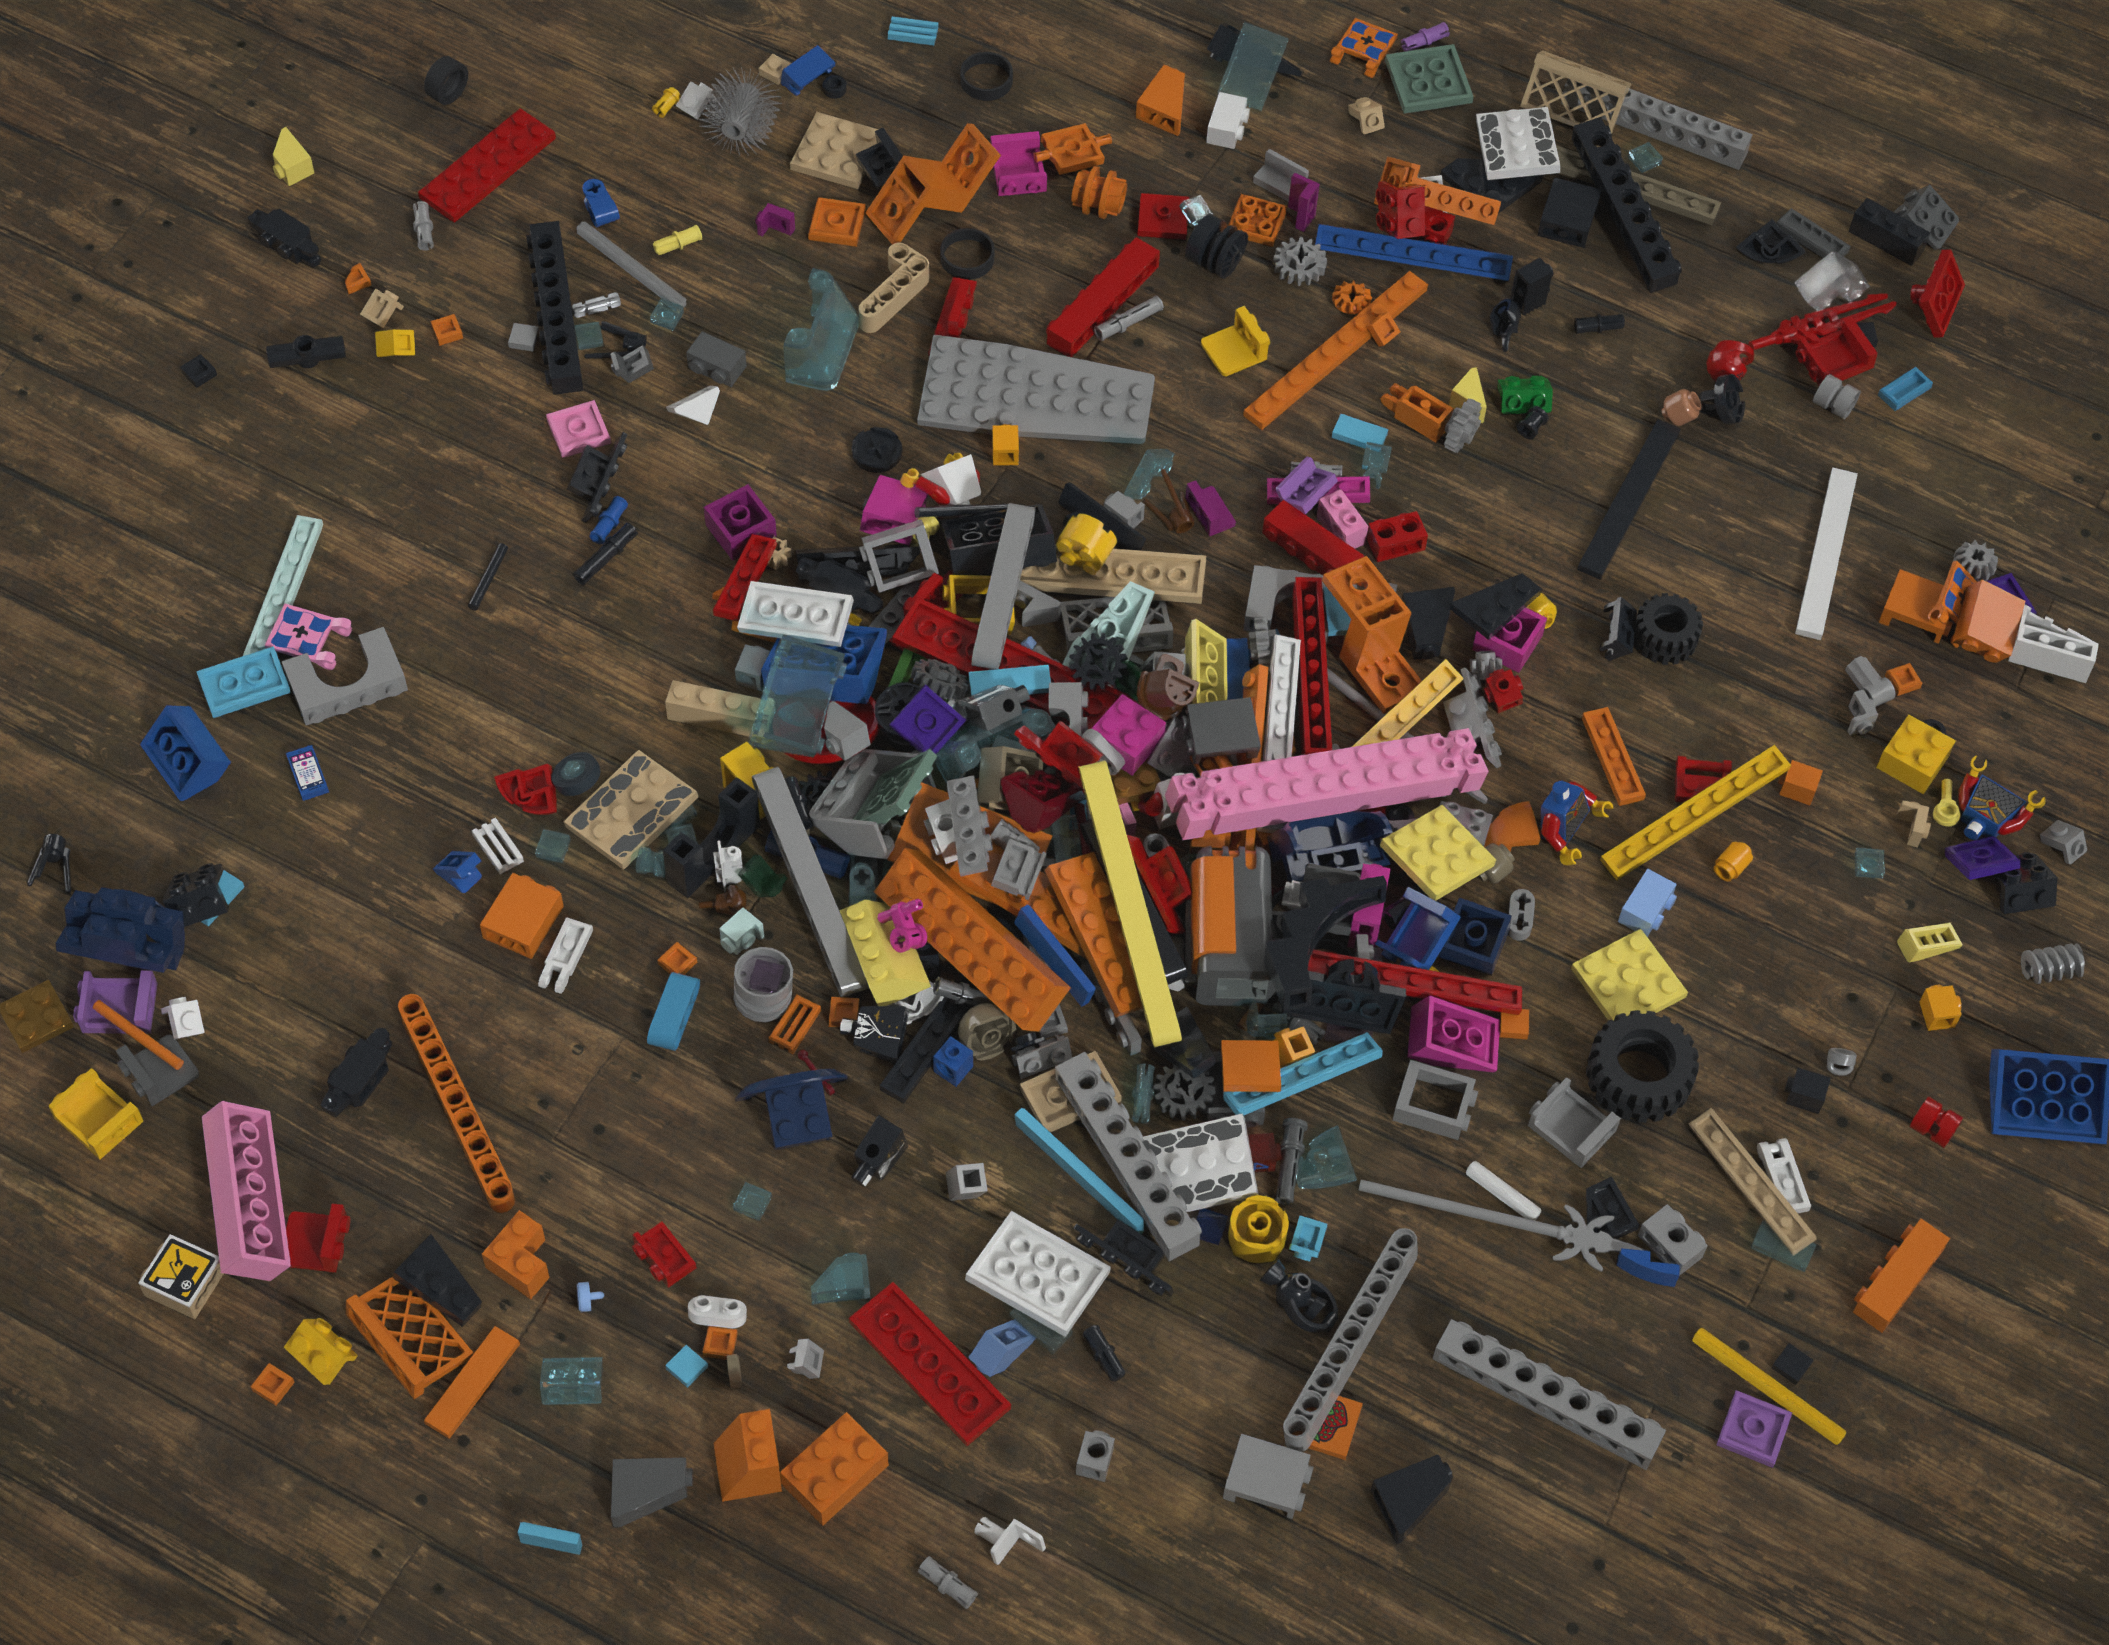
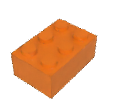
[780,1412,889,1526]

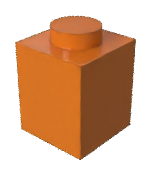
[1778,760,1823,805]

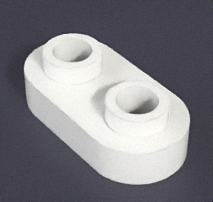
[688,1295,747,1328]

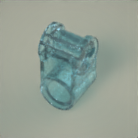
[849,862,877,906]

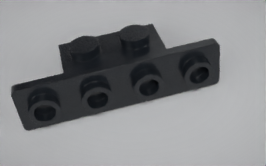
[567,432,628,523]
[1058,482,1146,551]
[1073,1219,1174,1297]

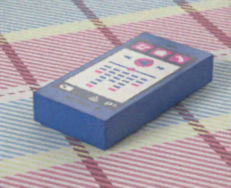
[286,745,329,801]

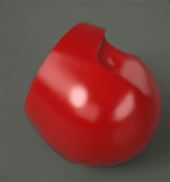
[1706,340,1754,381]

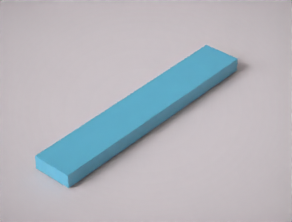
[1223,1032,1383,1116]
[1015,1108,1144,1234]

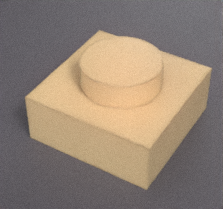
[759,54,791,85]

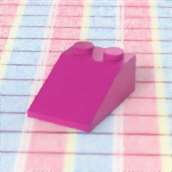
[1408,996,1500,1072]

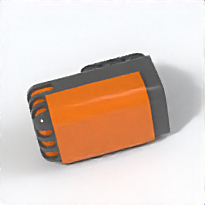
[1189,846,1284,1006]

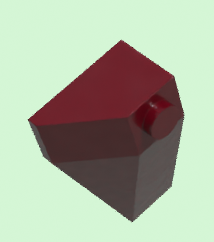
[1000,769,1085,833]

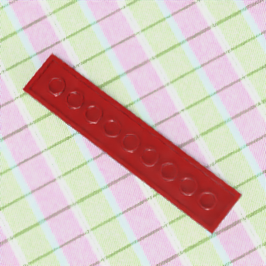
[892,597,1139,729]

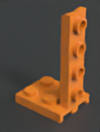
[1374,156,1501,225]

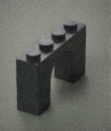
[663,777,760,898]

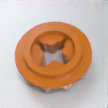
[1332,280,1372,314]

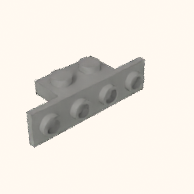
[1443,668,1502,768]
[947,775,993,876]

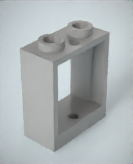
[859,519,939,592]
[1392,1060,1478,1140]

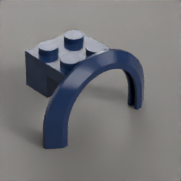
[735,1069,848,1150]

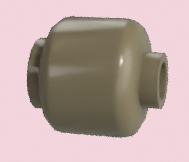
[1477,843,1515,884]

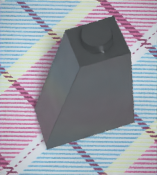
[611,1457,693,1528]

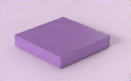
[1716,1390,1792,1468]

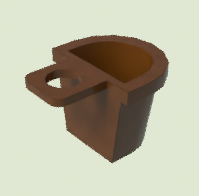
[1137,654,1200,721]

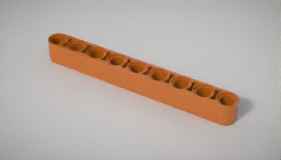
[398,994,515,1213]

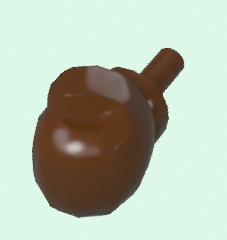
[699,885,747,915]

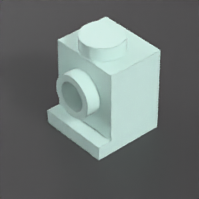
[720,907,764,955]

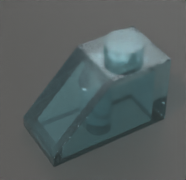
[811,1253,870,1304]

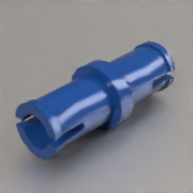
[589,496,628,544]

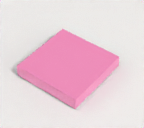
[546,400,611,458]

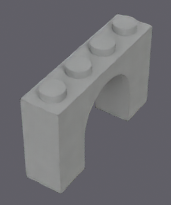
[1244,565,1357,647]
[282,627,408,725]

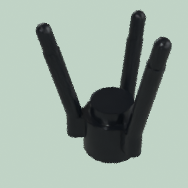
[584,321,647,359]
[27,834,71,894]

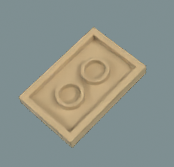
[1020,1051,1122,1132]

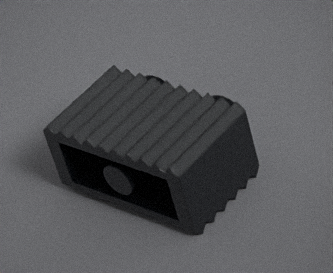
[1510,258,1554,316]

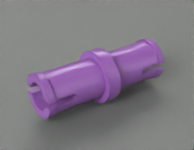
[1401,22,1450,52]

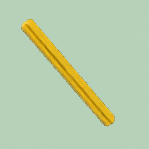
[1692,1328,1846,1445]

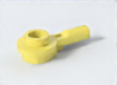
[1933,779,1960,826]

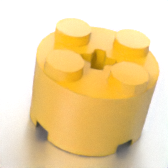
[1056,514,1117,575]
[1228,1195,1289,1263]

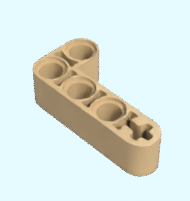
[859,243,929,333]

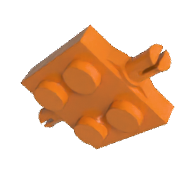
[1033,123,1112,175]

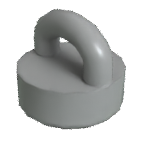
[1827,1048,1857,1076]

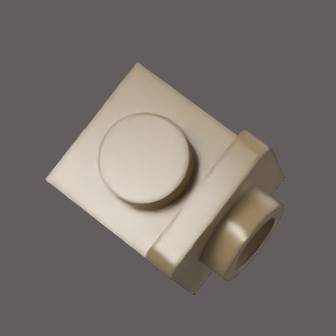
[360,289,404,328]

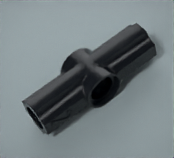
[266,335,346,368]

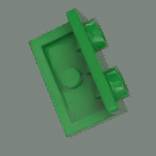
[1497,375,1553,414]

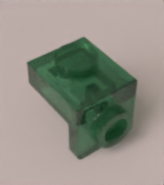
[738,855,788,897]

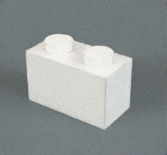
[1206,92,1250,149]

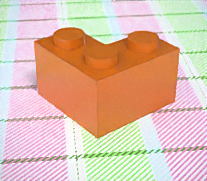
[482,1210,550,1299]

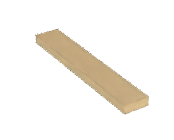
[1688,1108,1817,1256]

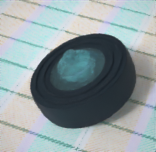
[552,752,601,796]

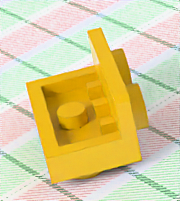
[284,1318,358,1385]

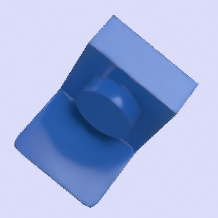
[433,851,482,893]

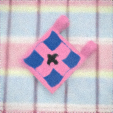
[265,603,352,670]

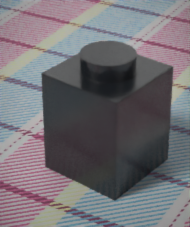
[1784,1067,1831,1114]

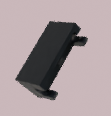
[1599,597,1637,661]

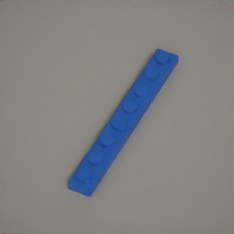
[1315,224,1513,281]

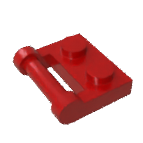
[1675,755,1732,802]

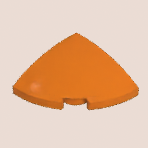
[1484,801,1540,852]

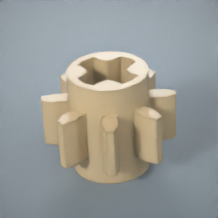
[767,536,792,570]

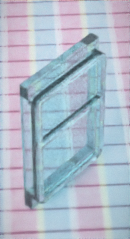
[1217,22,1289,111]

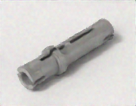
[1094,295,1164,341]

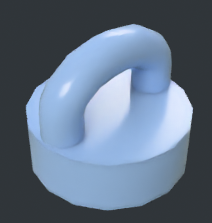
[576,1282,604,1312]

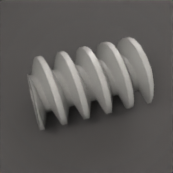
[2021,943,2085,984]

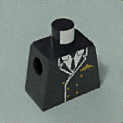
[840,1006,909,1064]
[851,1115,908,1187]

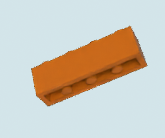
[1853,1219,1950,1333]

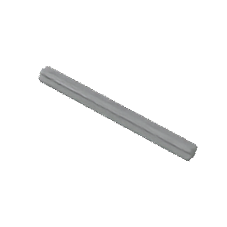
[576,221,687,311]

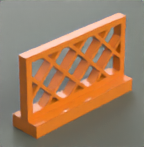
[346,1276,474,1399]

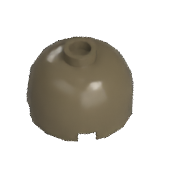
[958,1003,1016,1061]

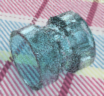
[636,846,666,878]

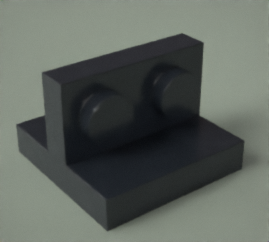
[856,127,903,193]

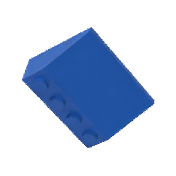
[761,625,887,704]
[1989,1049,2109,1144]

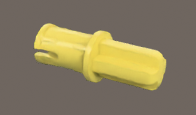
[653,225,702,255]

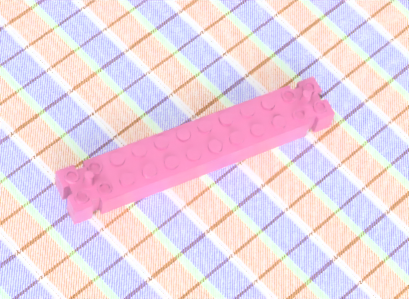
[1165,728,1489,840]

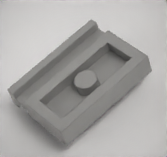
[991,838,1047,900]

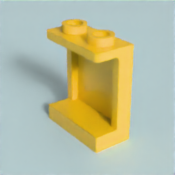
[49,1068,143,1160]

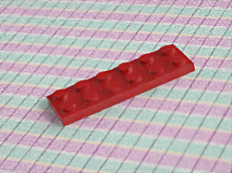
[418,108,556,223]
[849,1282,1011,1446]

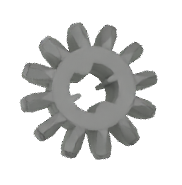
[1952,540,1998,582]

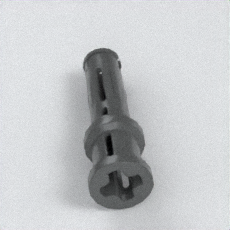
[1275,1118,1308,1205]

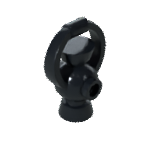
[1259,1258,1338,1333]

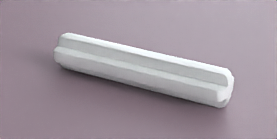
[1466,1161,1541,1221]

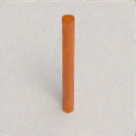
[93,1000,184,1070]

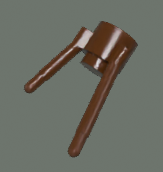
[1143,468,1195,534]

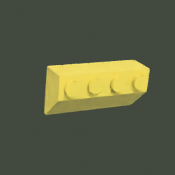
[1184,619,1227,707]
[839,900,931,1006]

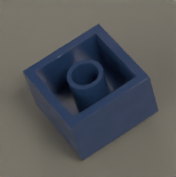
[1439,898,1512,976]

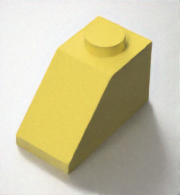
[273,127,314,186]

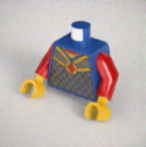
[1958,756,2046,840]
[1541,780,1613,866]

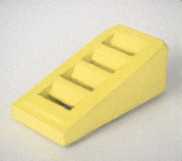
[1897,923,1963,962]

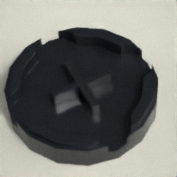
[851,427,903,473]

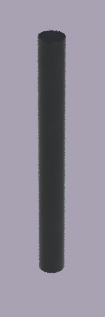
[914,503,1008,518]

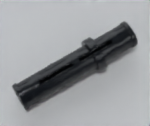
[572,523,638,585]

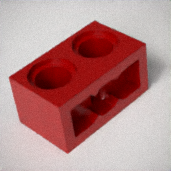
[1409,206,1455,244]
[1366,511,1428,562]

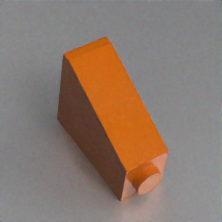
[1136,65,1185,136]

